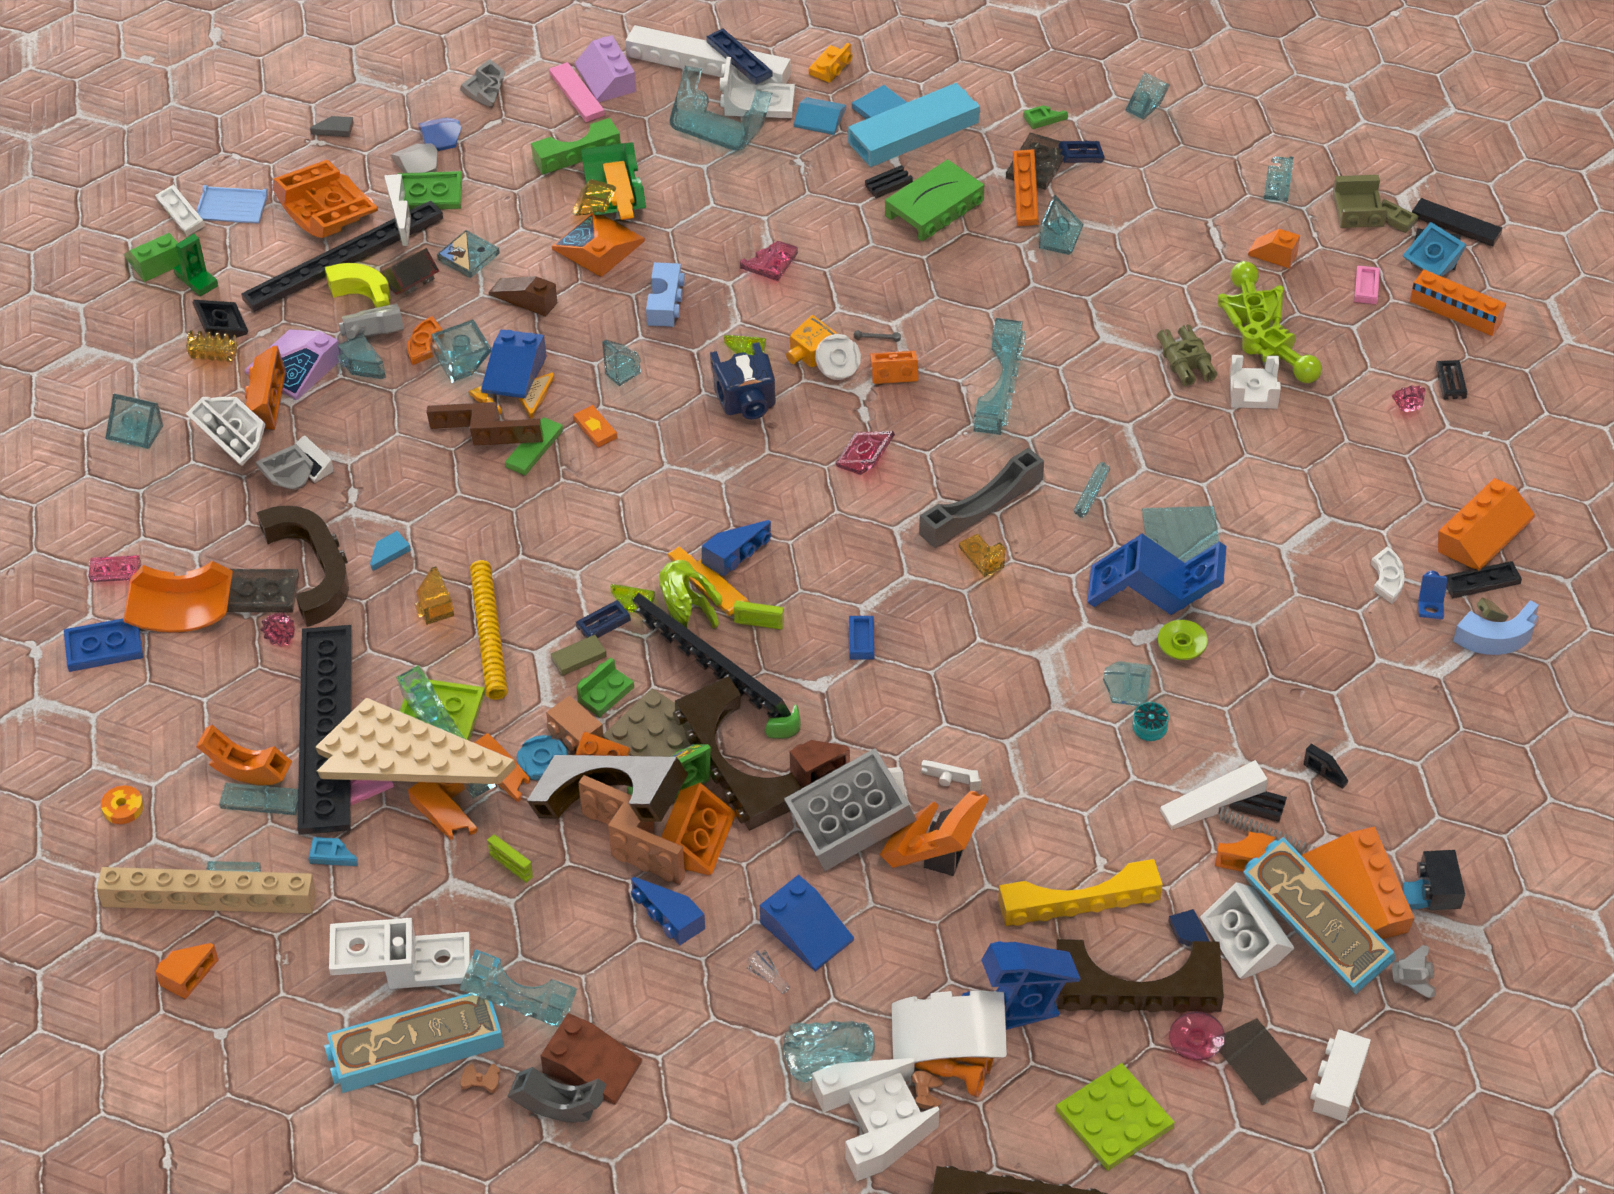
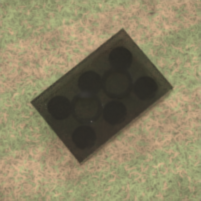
[1006,132,1070,190]
[227,569,299,613]

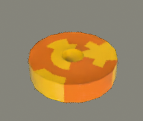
[101,785,144,824]

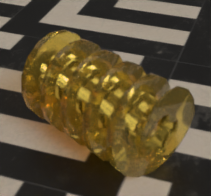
[186,330,237,362]

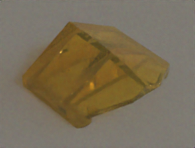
[571,179,616,216]

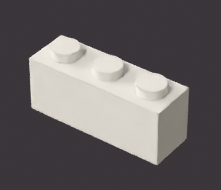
[1310,1029,1371,1122]

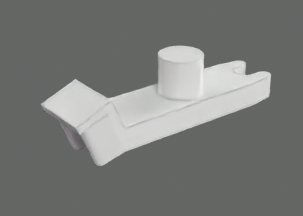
[921,760,981,791]

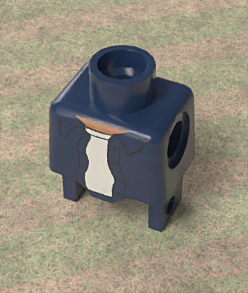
[710,342,776,420]

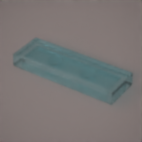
[219,783,298,815]

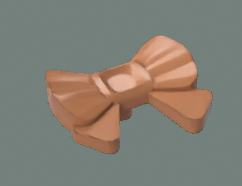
[460,1064,500,1093]
[911,1071,943,1109]

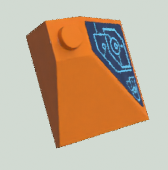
[552,213,645,277]

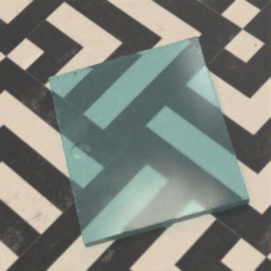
[1142,506,1219,563]

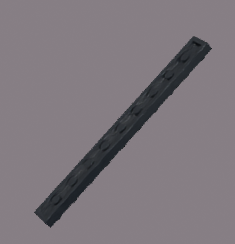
[241,201,443,312]

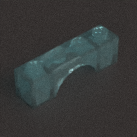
[460,949,577,1027]

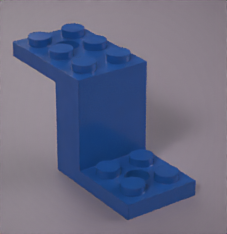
[1087,533,1227,615]

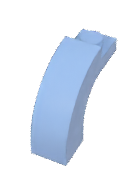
[1453,600,1539,655]

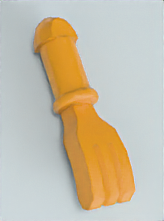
[468,386,502,416]

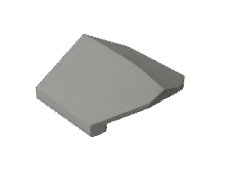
[391,143,438,173]
[256,444,313,490]

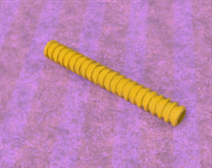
[470,560,508,700]

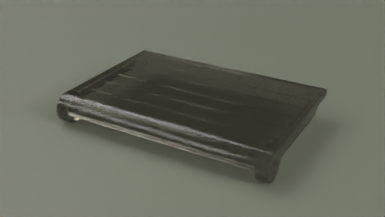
[1212,1018,1307,1105]

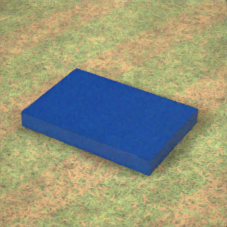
[63,618,144,672]

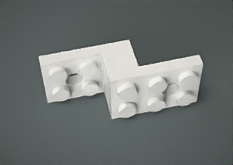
[329,918,471,989]

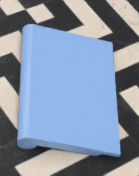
[197,185,268,223]

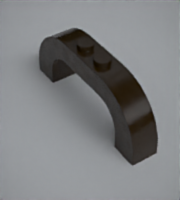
[256,506,349,627]

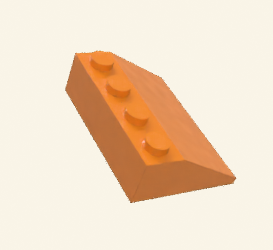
[1301,826,1414,939]

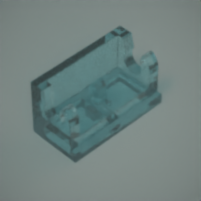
[1264,156,1294,202]

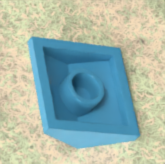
[794,97,847,135]
[1402,222,1466,277]

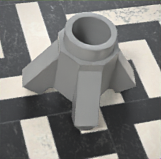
[1392,945,1436,998]

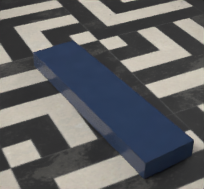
[706,28,773,85]

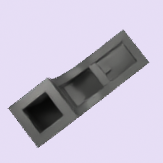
[507,1067,607,1122]

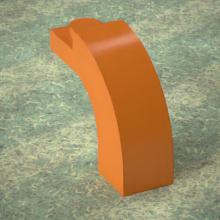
[196,725,292,786]

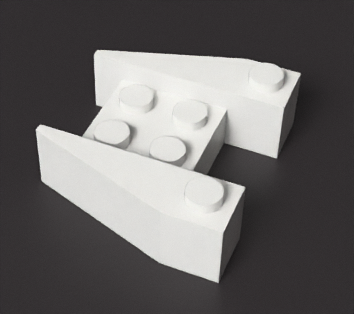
[812,1058,939,1181]

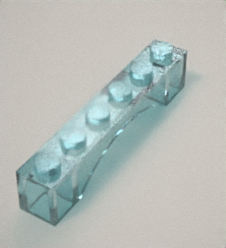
[973,318,1026,435]
[396,665,495,799]

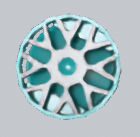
[1132,702,1169,741]

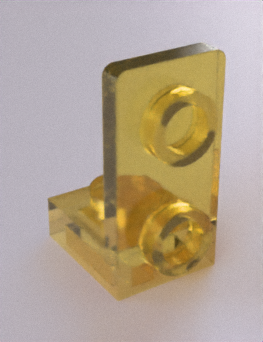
[959,534,1006,577]

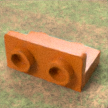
[870,351,918,384]
[575,732,631,756]

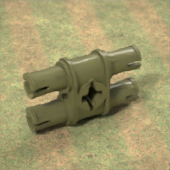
[1157,324,1218,386]

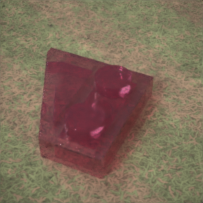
[740,241,798,281]

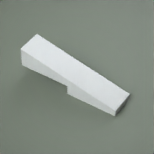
[384,174,411,246]
[1160,760,1267,830]

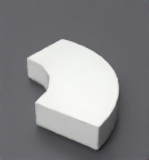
[1371,546,1405,604]

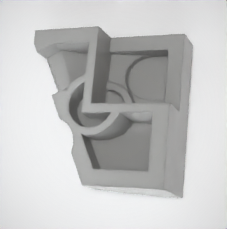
[460,59,505,107]

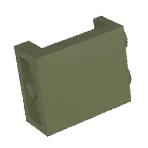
[1333,175,1387,228]

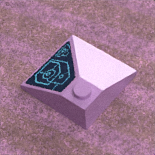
[245,330,342,400]

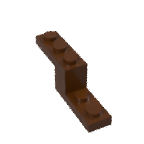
[426,402,544,446]

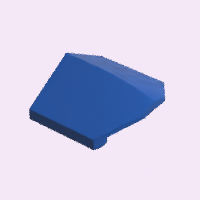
[418,117,461,151]

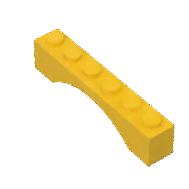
[998,859,1163,926]

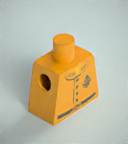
[786,315,838,367]

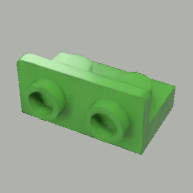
[576,658,634,717]

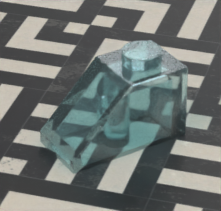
[1125,72,1170,120]
[337,334,386,379]
[602,340,641,386]

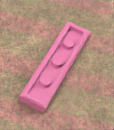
[549,62,605,122]

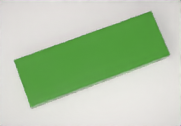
[505,417,563,476]

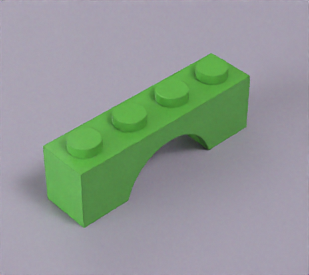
[531,118,621,175]

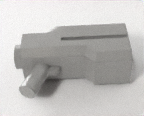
[339,304,404,341]

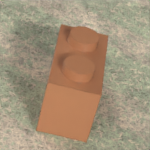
[546,695,604,752]

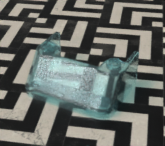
[670,65,773,151]

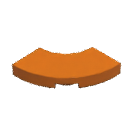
[407,316,443,365]

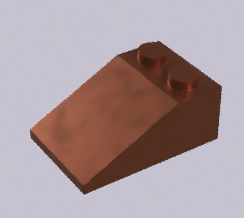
[540,1013,642,1105]

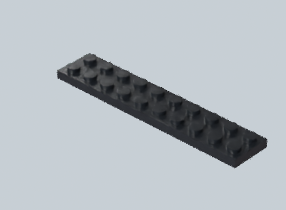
[297,625,353,835]

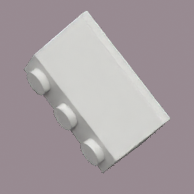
[1200,882,1294,979]

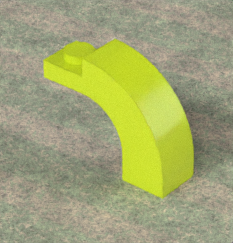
[325,263,391,308]

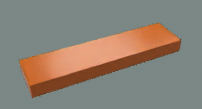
[1013,149,1039,226]

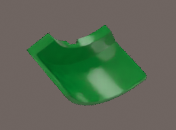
[581,142,646,215]

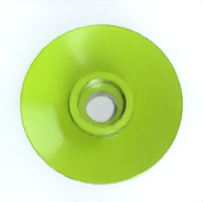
[1158,620,1208,660]

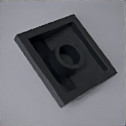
[192,299,248,342]

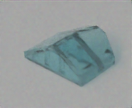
[1103,661,1152,706]

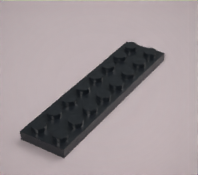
[632,593,791,718]

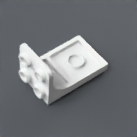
[720,57,795,118]

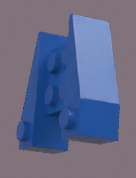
[962,941,1080,1030]

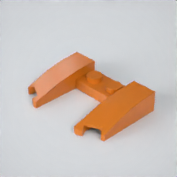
[408,733,530,840]
[880,791,989,868]

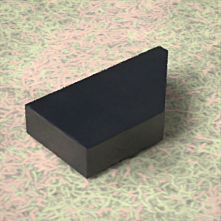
[1303,743,1349,788]

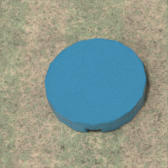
[517,735,567,781]

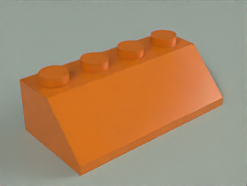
[1438,478,1535,570]

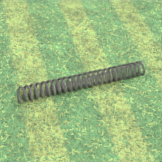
[1219,806,1316,855]

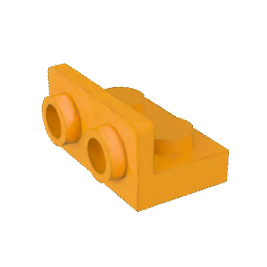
[809,43,853,83]

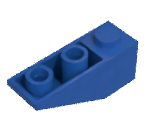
[701,520,771,577]
[631,877,705,945]

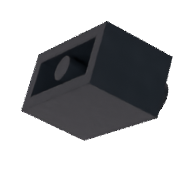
[1417,850,1465,910]

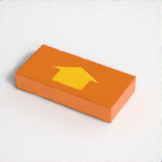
[573,405,618,448]

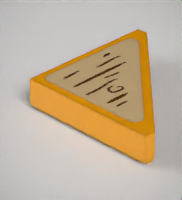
[518,372,555,419]

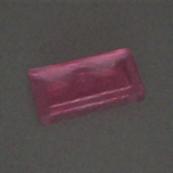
[88,555,141,582]

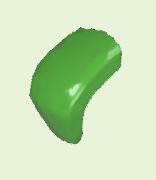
[765,705,801,738]

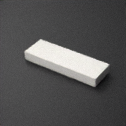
[155,184,206,236]

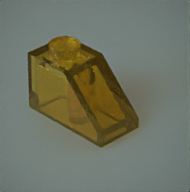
[414,566,454,625]

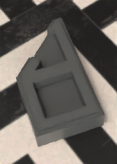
[310,116,354,137]

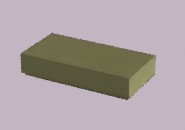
[551,635,607,676]

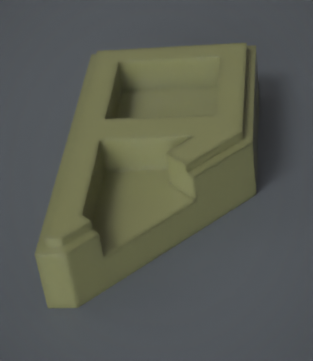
[1382,199,1419,233]
[1477,598,1509,622]

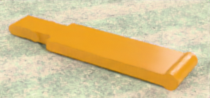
[603,161,634,220]
[667,546,749,616]

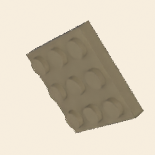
[602,688,694,757]

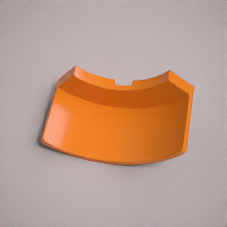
[123,561,233,632]

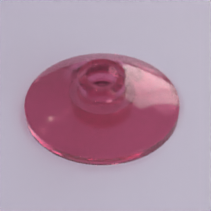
[1169,1012,1225,1061]

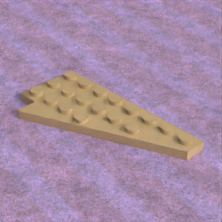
[315,698,516,784]

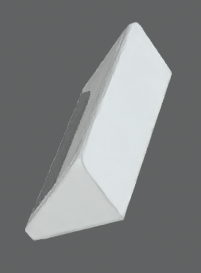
[296,435,334,483]

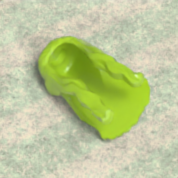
[659,560,722,629]

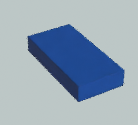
[849,616,874,660]

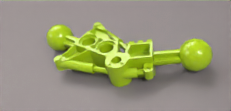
[1218,261,1322,384]

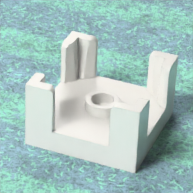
[1229,355,1281,409]

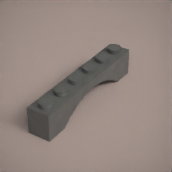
[919,447,1044,548]

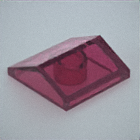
[835,431,895,475]

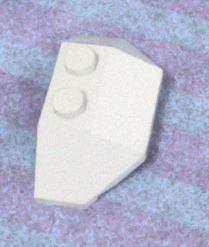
[186,397,266,466]

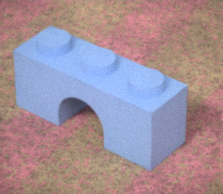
[646,262,685,327]

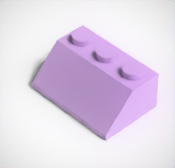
[575,35,636,102]

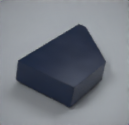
[1168,909,1209,946]

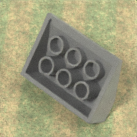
[784,748,916,871]

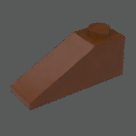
[489,276,558,317]

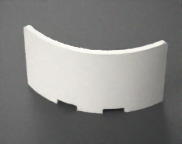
[892,991,1007,1063]

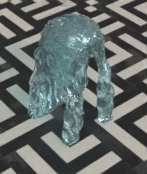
[783,1020,875,1082]

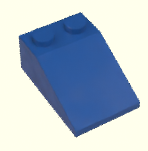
[481,329,547,398]
[759,874,854,972]

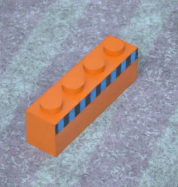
[1410,269,1506,336]

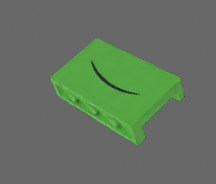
[885,159,984,241]

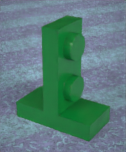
[173,234,218,297]

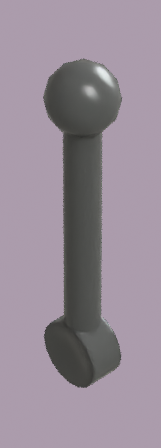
[853,330,901,342]

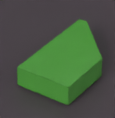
[1023,105,1068,129]

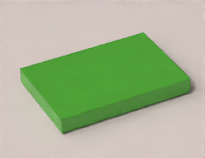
[397,171,463,210]

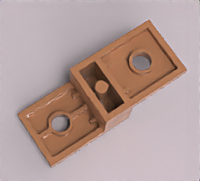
[579,775,685,885]

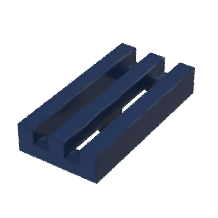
[1058,141,1105,163]
[576,600,631,638]

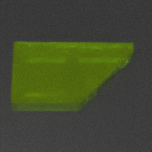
[724,335,766,355]
[610,584,655,613]

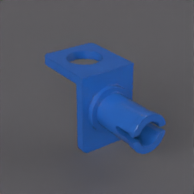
[1418,571,1447,619]

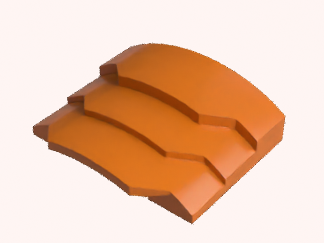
[273,159,378,238]

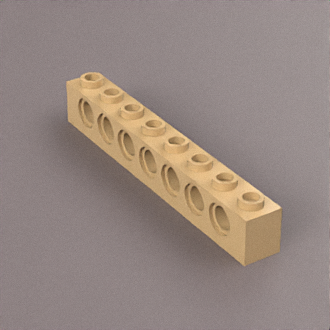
[96,867,316,914]

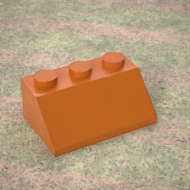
[245,346,286,430]
[661,783,736,875]

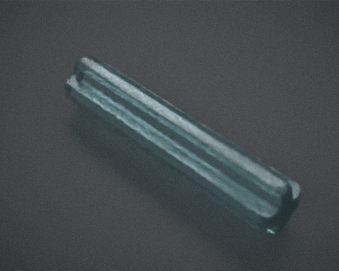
[1074,462,1110,518]

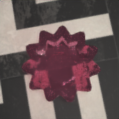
[1392,385,1426,412]
[260,613,295,647]

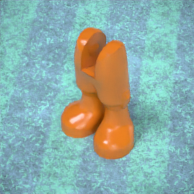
[914,1057,994,1097]

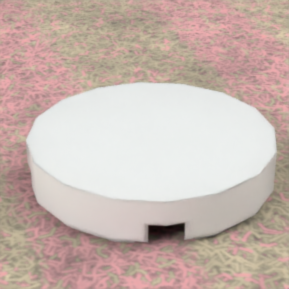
[815,334,861,380]

